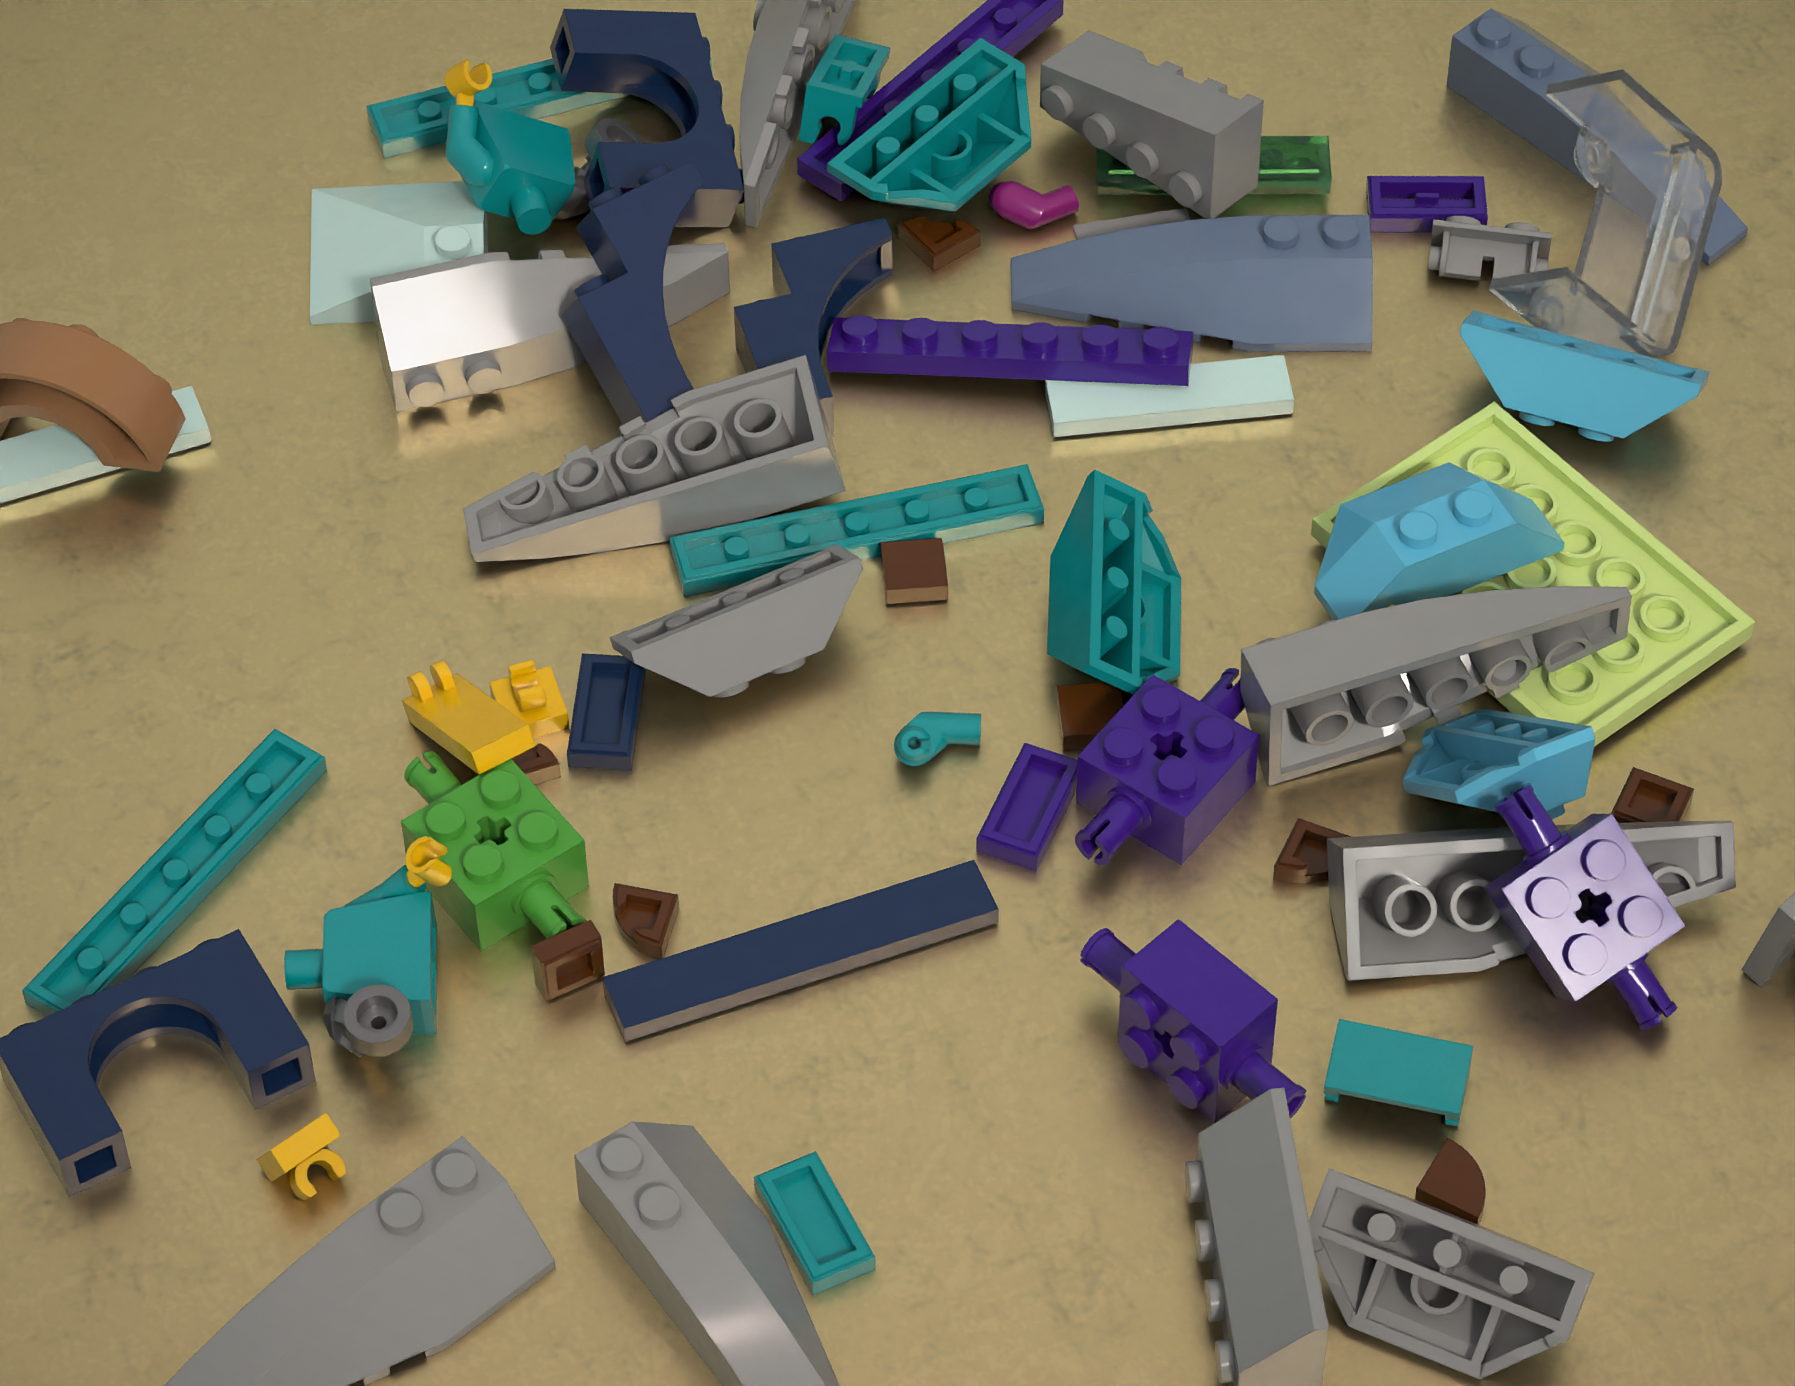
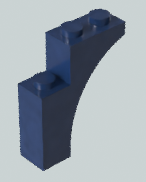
[561,161,705,425]
[734,218,893,437]

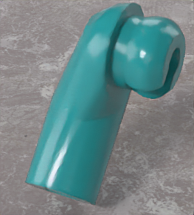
[894,712,981,766]

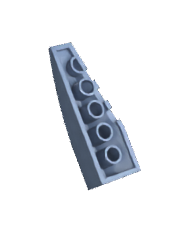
[1446,8,1748,266]
[1010,215,1373,352]

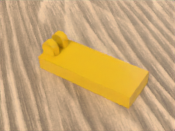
[401,660,536,775]

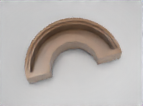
[0,318,186,472]

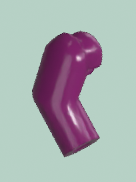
[989,181,1079,230]

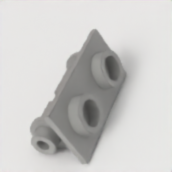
[1427,216,1552,287]

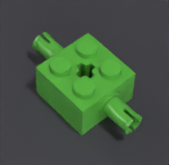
[401,751,589,952]

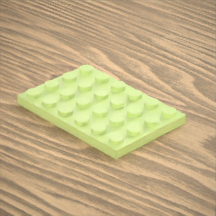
[1311,402,1756,747]

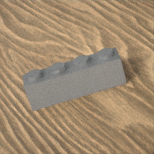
[1185,1088,1329,1386]

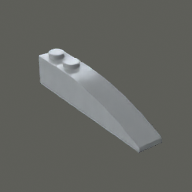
[740,0,857,228]
[370,243,730,412]
[463,355,846,562]
[1240,586,1632,787]
[1327,821,1736,981]
[574,1121,840,1386]
[164,1136,556,1386]

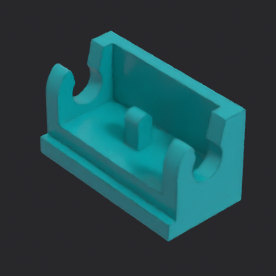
[798,34,891,145]
[1324,1019,1473,1127]

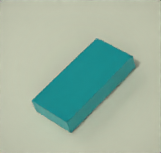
[754,1151,876,1296]

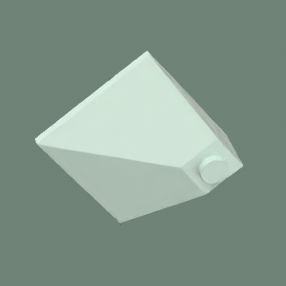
[310,181,488,325]

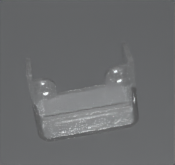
[1489,69,1722,358]

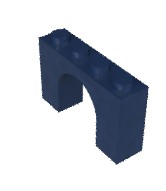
[550,9,744,228]
[0,929,316,1197]

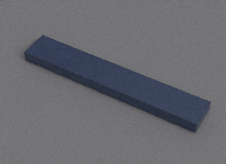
[602,860,999,1042]

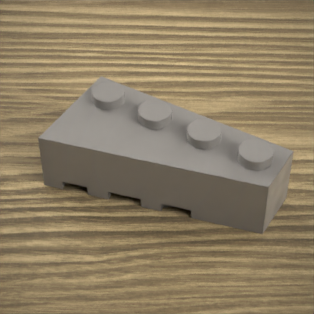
[1040,30,1264,219]

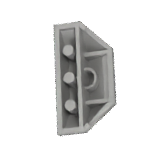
[609,544,863,698]
[1309,1169,1594,1379]

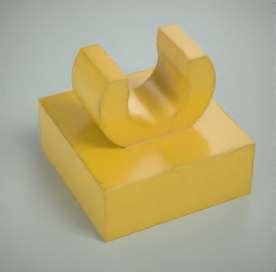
[489,660,570,738]
[256,1113,346,1201]

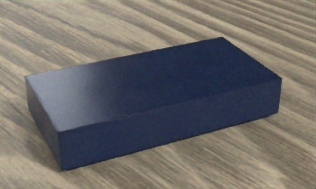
[567,653,646,771]

